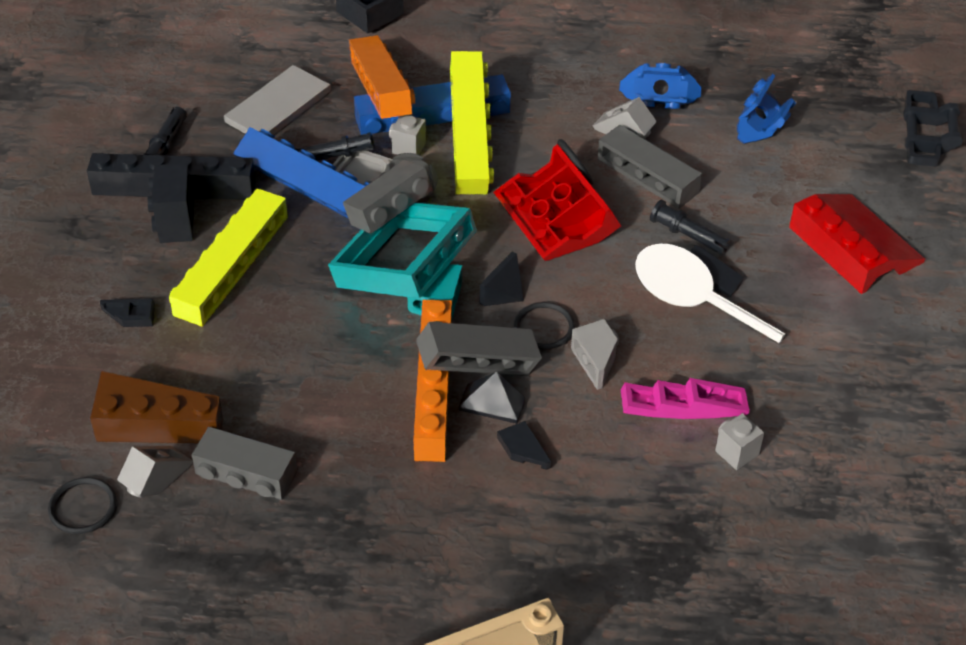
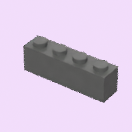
[597,125,702,209]
[416,321,542,375]

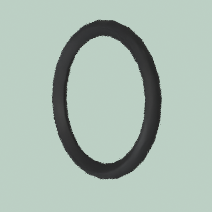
[557,139,594,185]
[514,302,575,349]
[48,477,117,534]

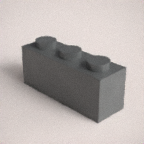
[343,160,432,233]
[192,427,297,500]

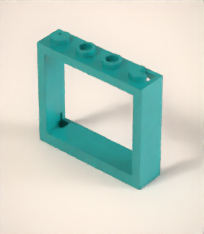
[328,203,477,299]

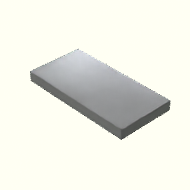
[224,65,331,135]

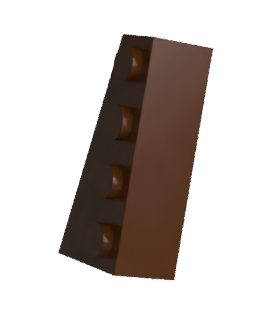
[90,371,224,444]

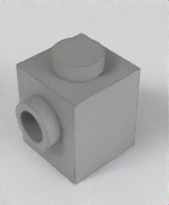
[389,115,426,155]
[715,413,764,470]

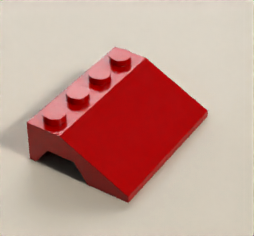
[493,144,621,261]
[789,194,925,294]

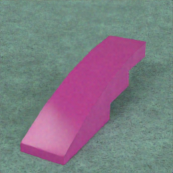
[621,378,750,419]

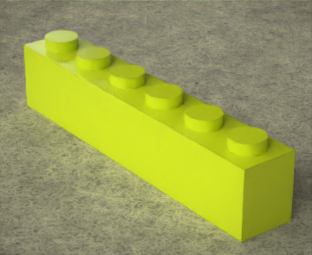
[450,51,494,194]
[169,188,288,327]

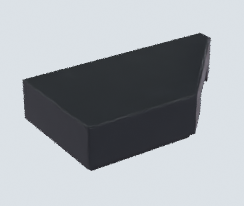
[100,298,155,327]
[497,421,551,470]

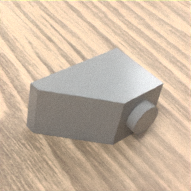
[593,97,657,139]
[571,319,619,390]
[117,446,193,498]

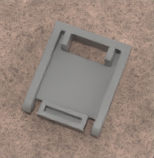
[333,150,393,185]

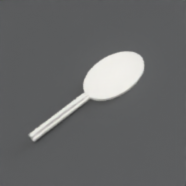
[636,244,785,344]

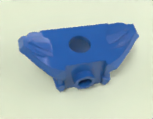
[619,63,702,109]
[737,74,796,144]

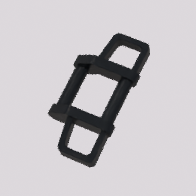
[903,90,963,167]

